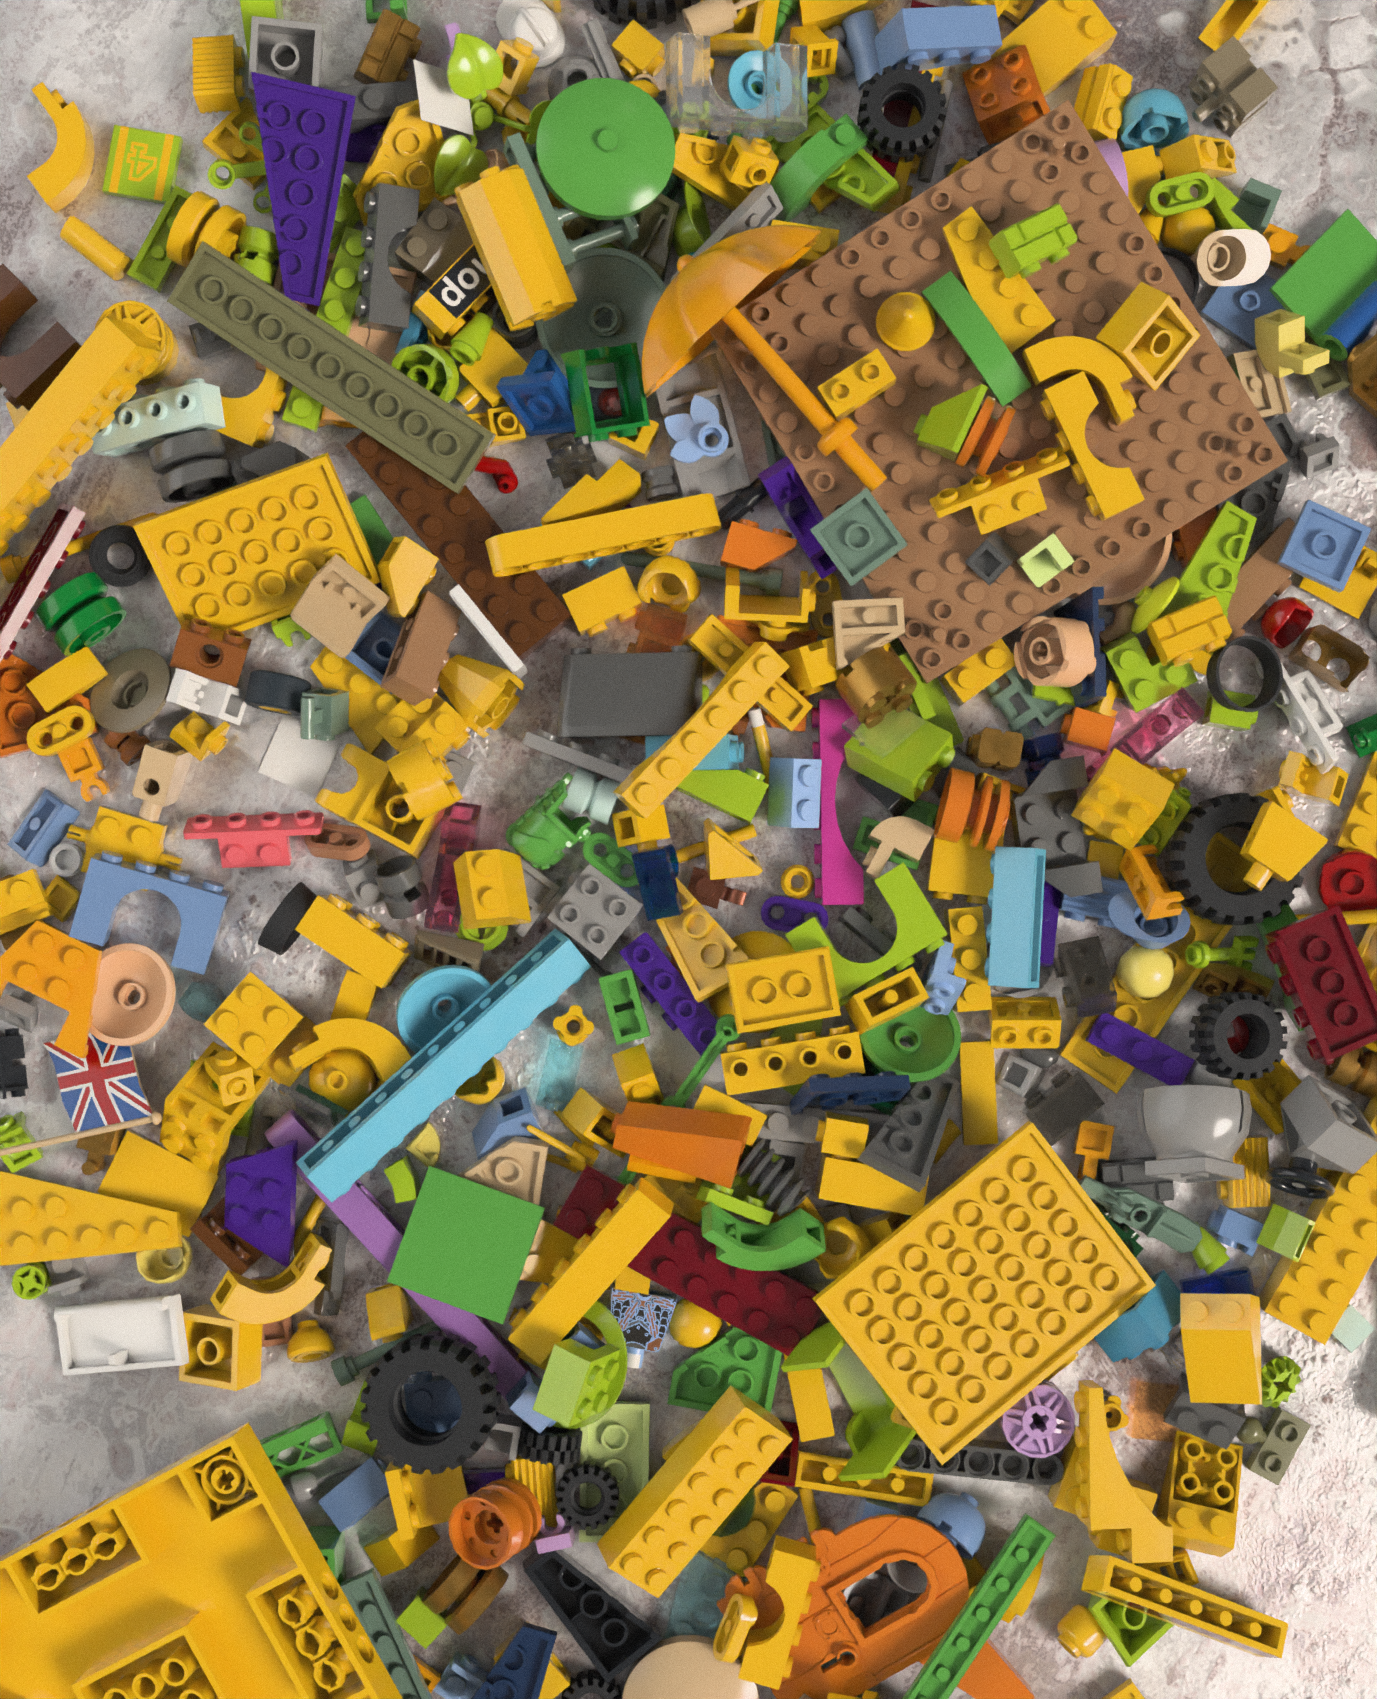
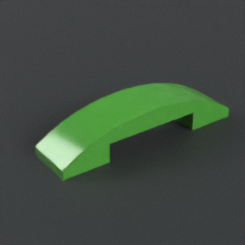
[922,271,1031,407]

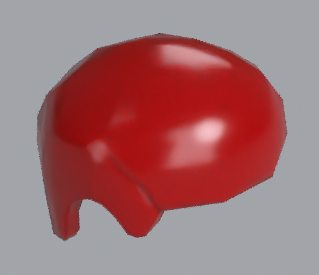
[1261,597,1314,649]

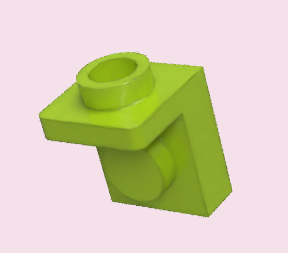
[0,1111,43,1173]

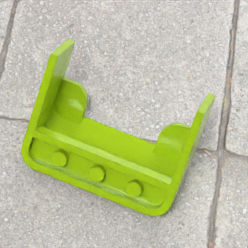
[781,1322,916,1482]

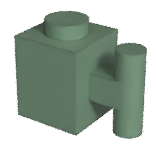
[300,687,349,741]

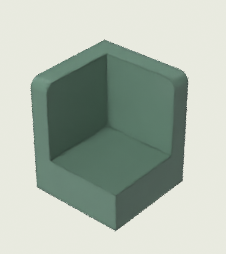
[1233,178,1282,234]

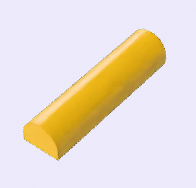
[794,1451,934,1507]

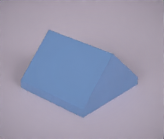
[345,611,402,694]

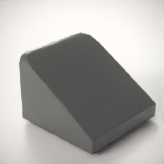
[965,532,1018,586]

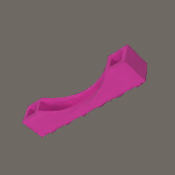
[811,699,864,905]

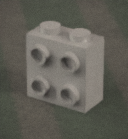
[547,863,644,960]

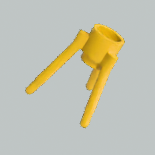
[526,1108,600,1174]

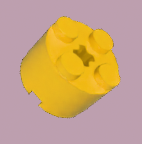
[386,737,463,821]

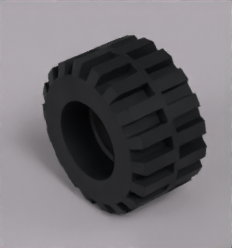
[857,63,947,163]
[1189,992,1288,1080]

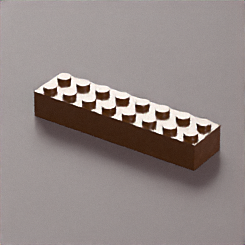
[345,431,573,661]

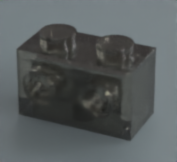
[1053,936,1117,1019]

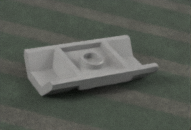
[655,353,751,498]

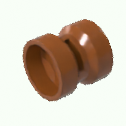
[104,730,151,766]

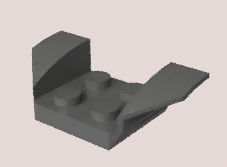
[1010,755,1103,897]

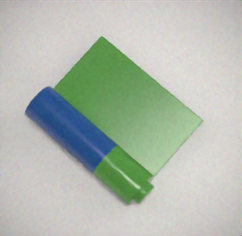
[1269,209,1377,361]

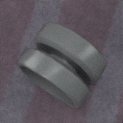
[148,430,235,503]

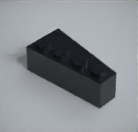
[522,1549,663,1683]

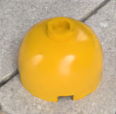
[308,1049,378,1113]

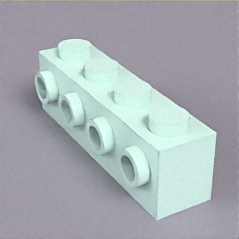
[92,378,226,458]

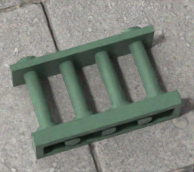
[503,132,639,274]

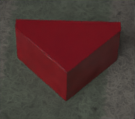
[759,1420,799,1487]

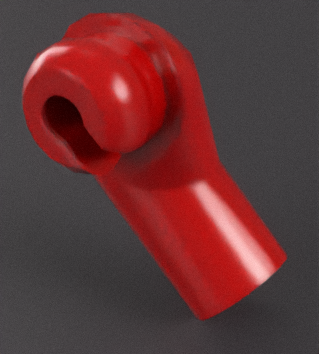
[474,456,518,494]
[1227,1016,1249,1054]

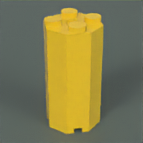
[454,165,578,331]

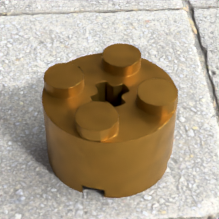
[836,647,917,729]

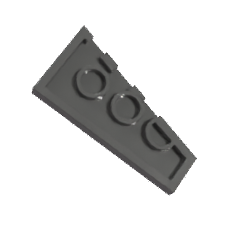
[857,1073,960,1192]

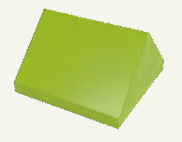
[1088,1564,1174,1667]

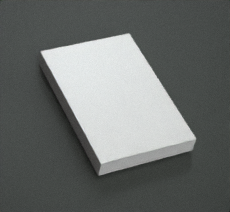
[449,584,529,679]

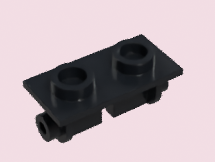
[0,1028,29,1099]

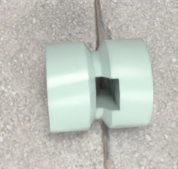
[563,767,621,825]

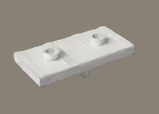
[54,1294,189,1376]

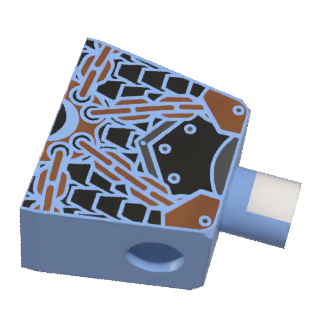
[611,1282,677,1368]

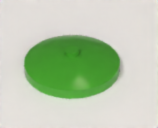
[535,78,675,220]

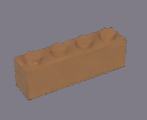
[1225,517,1295,643]

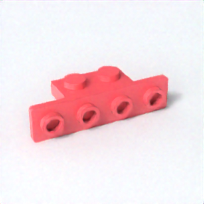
[183,810,324,868]

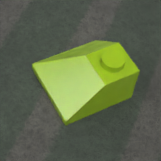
[913,384,988,461]

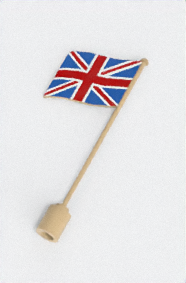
[0,1033,162,1156]

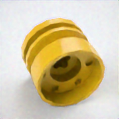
[95,300,179,386]

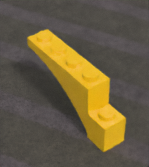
[1074,1380,1173,1564]

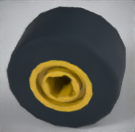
[245,670,312,716]

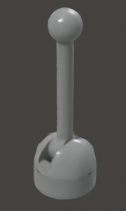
[290,1453,373,1503]

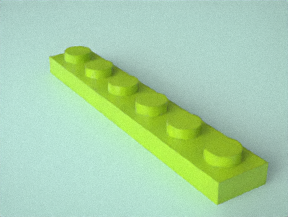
[282,226,365,433]

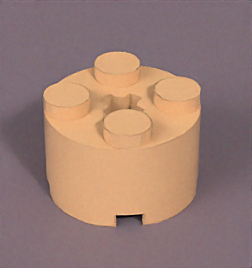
[1014,616,1096,687]

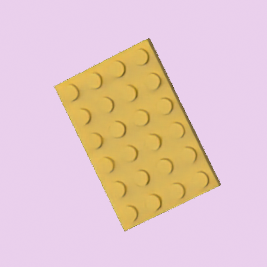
[133,452,381,632]

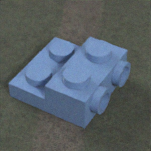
[404,1371,462,1432]

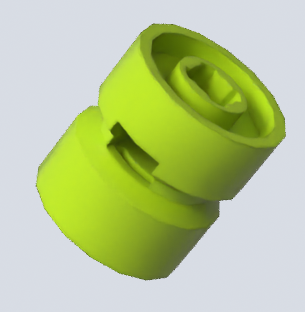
[233,226,279,287]

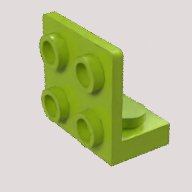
[696,1144,782,1226]

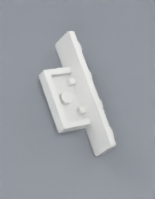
[1254,657,1343,774]

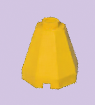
[437,654,525,738]

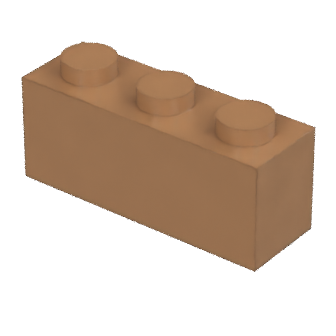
[380,590,461,706]

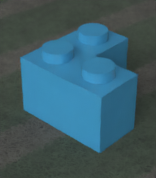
[1094,1270,1182,1363]

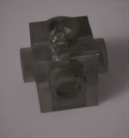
[545,432,597,489]

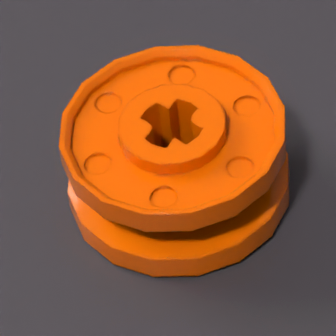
[955,396,1016,477]

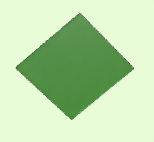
[387,1166,545,1325]

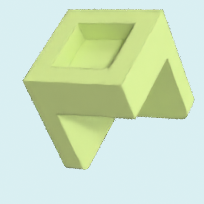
[1017,533,1075,588]

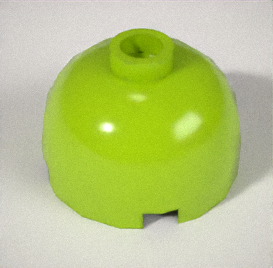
[391,344,459,403]

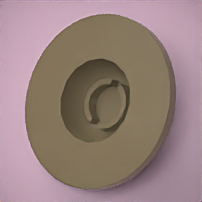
[90,648,172,733]

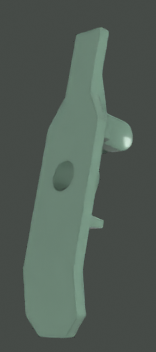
[1079,1175,1202,1253]

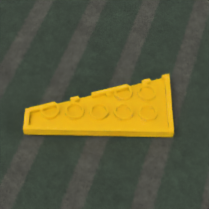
[0,1171,183,1266]

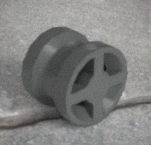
[641,466,679,502]

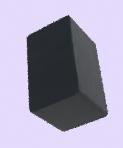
[855,773,918,817]

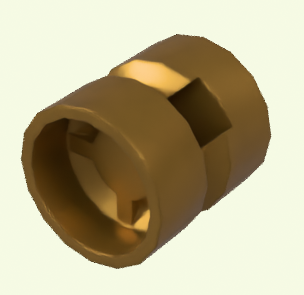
[1324,1047,1377,1098]

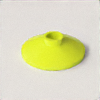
[1131,576,1180,634]

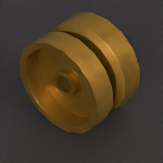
[422,1554,509,1635]

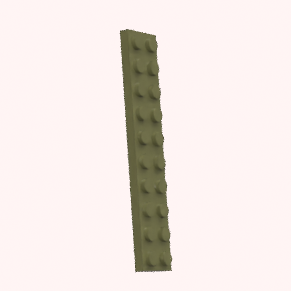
[167,241,496,494]

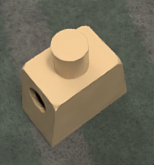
[132,739,194,821]

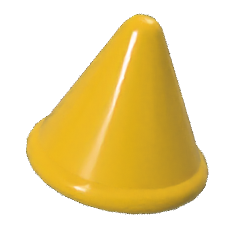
[876,292,936,351]

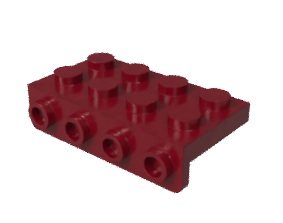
[1265,904,1377,1066]

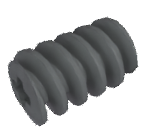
[737,1139,813,1217]

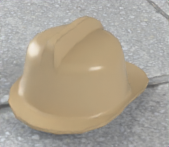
[1190,229,1271,287]

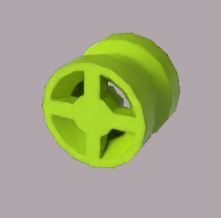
[11,1262,52,1300]

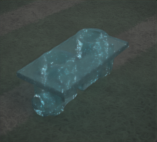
[535,1038,584,1111]

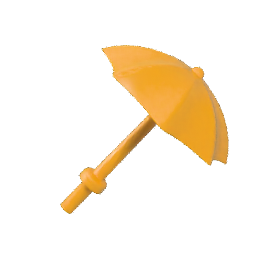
[642,225,887,492]

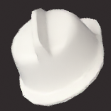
[496,0,565,68]

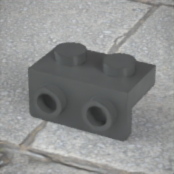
[1163,1372,1246,1450]

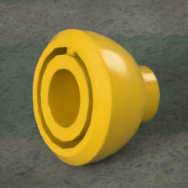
[287,1320,335,1363]

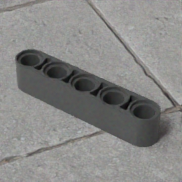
[897,1433,1064,1485]

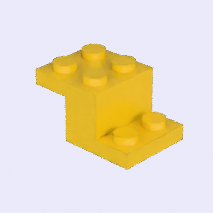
[203,971,316,1091]

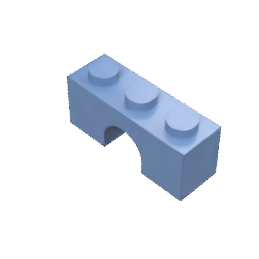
[506,1321,606,1434]

